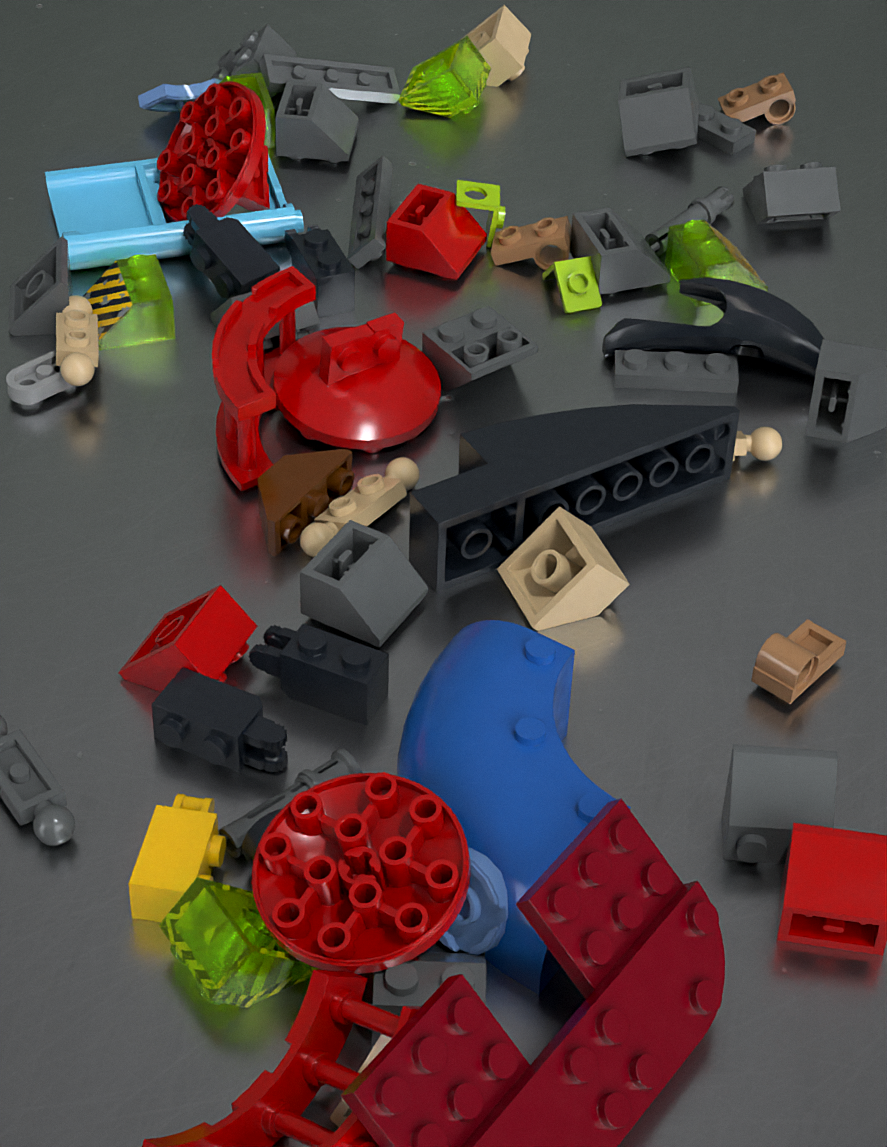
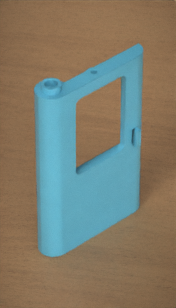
[45,154,304,271]

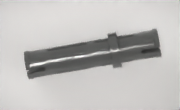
[645,186,734,256]

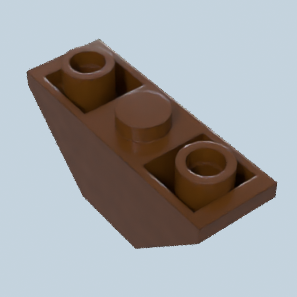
[258,449,354,557]

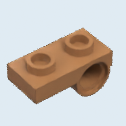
[718,72,796,124]
[490,216,572,271]
[751,619,846,704]

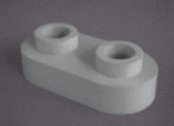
[6,350,73,405]

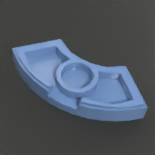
[138,78,225,112]

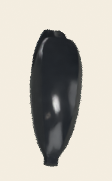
[602,277,825,378]

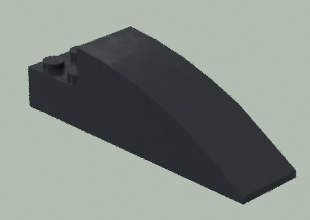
[409,404,740,593]

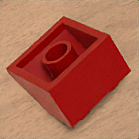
[118,585,258,692]

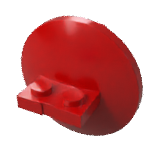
[157,81,270,222]
[273,312,441,453]
[252,772,471,974]

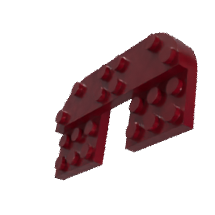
[340,798,725,1147]

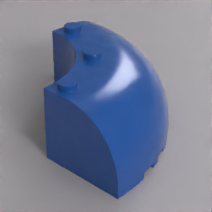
[397,620,631,995]

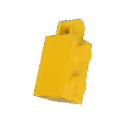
[128,793,226,928]

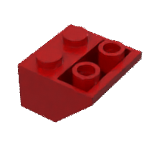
[386,183,487,280]
[777,822,887,956]

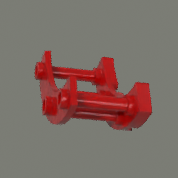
[212,266,316,491]
[142,970,421,1147]

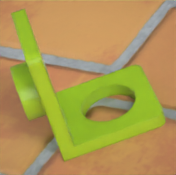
[456,180,505,248]
[542,256,602,314]

